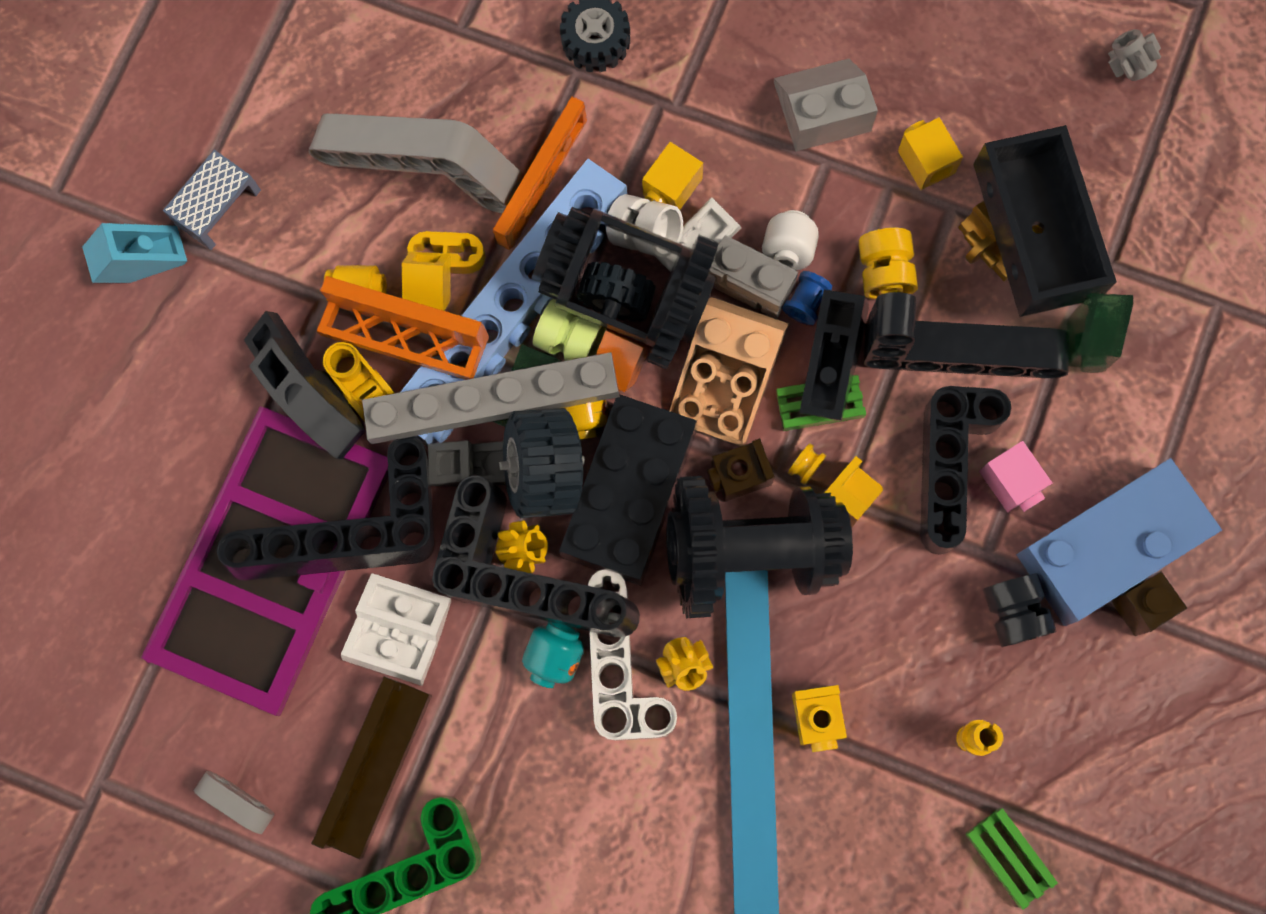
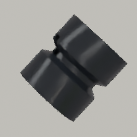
[983,573,1057,647]

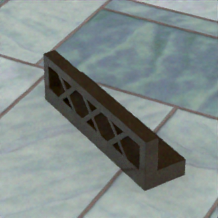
[311,676,432,859]

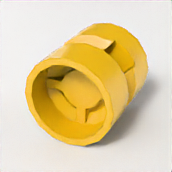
[858,228,918,300]

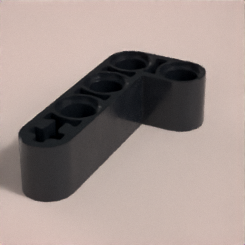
[920,386,1012,555]

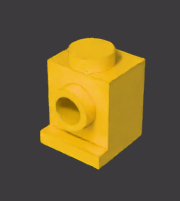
[792,685,847,752]

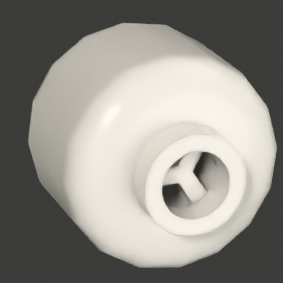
[762,210,819,271]

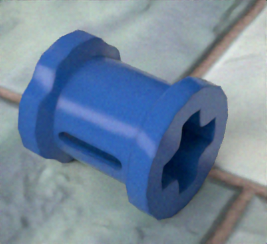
[782,271,833,325]

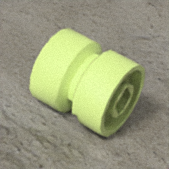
[533,299,607,361]

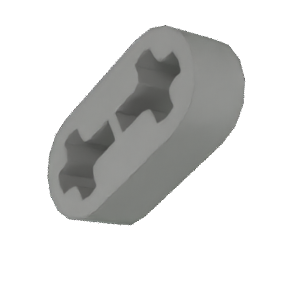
[193,771,275,834]

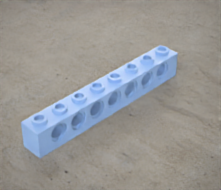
[401,159,627,446]

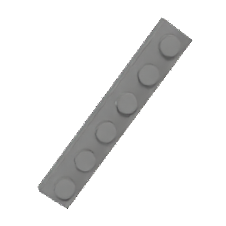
[362,352,620,444]

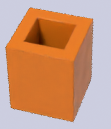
[596,329,651,392]

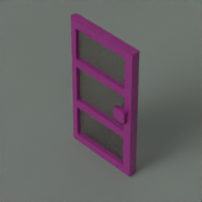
[141,406,388,716]

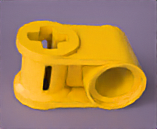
[323,342,395,422]

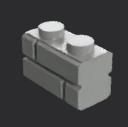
[709,235,798,319]

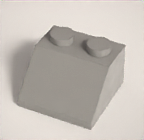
[774,59,878,151]

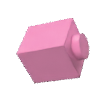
[979,441,1052,513]

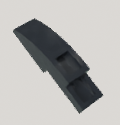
[244,311,366,459]

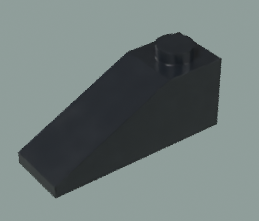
[800,290,870,421]

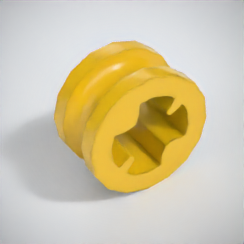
[788,443,827,485]

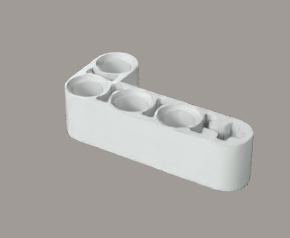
[588,569,677,741]

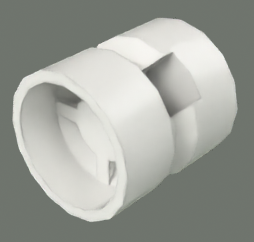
[606,194,683,258]

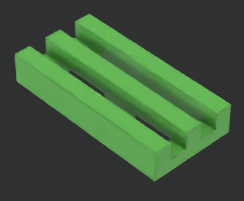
[776,375,866,431]
[965,808,1058,910]

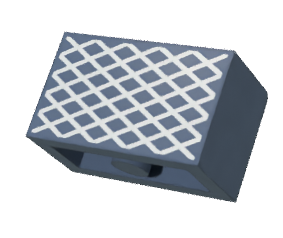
[163,149,261,250]

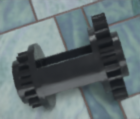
[532,207,719,369]
[666,476,853,619]

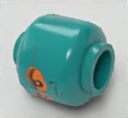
[522,622,584,688]

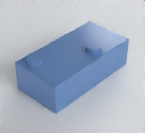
[1016,458,1222,626]

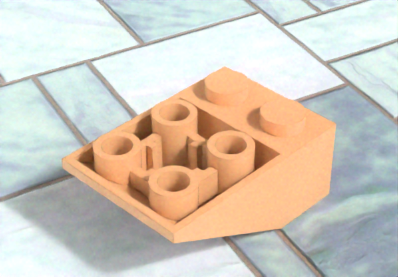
[669,297,788,446]

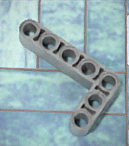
[308,113,522,213]

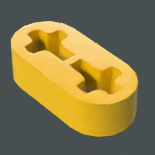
[407,231,486,274]

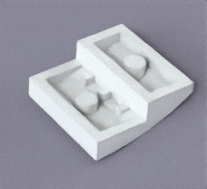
[341,573,451,686]

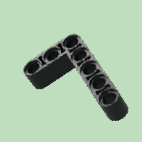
[864,292,1069,379]
[217,436,435,580]
[432,475,640,637]

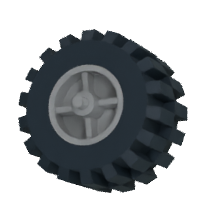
[499,408,584,518]

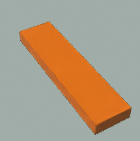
[493,96,587,250]

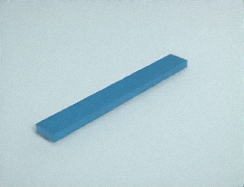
[725,570,779,914]

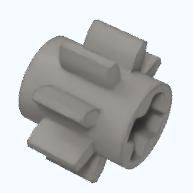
[1108,29,1161,81]

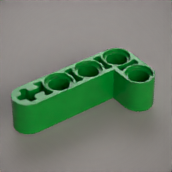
[310,796,482,914]

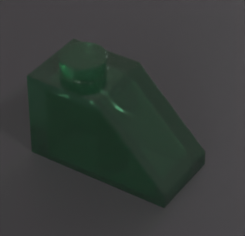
[1067,293,1133,373]

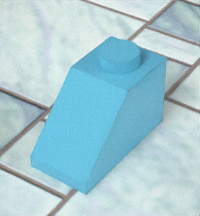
[82,223,187,283]

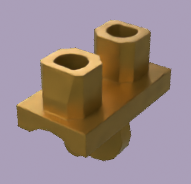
[957,201,1008,282]

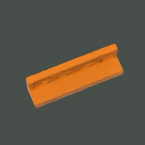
[317,276,489,380]

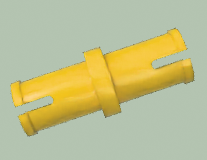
[956,720,1003,756]

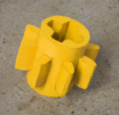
[495,520,548,573]
[656,637,713,691]

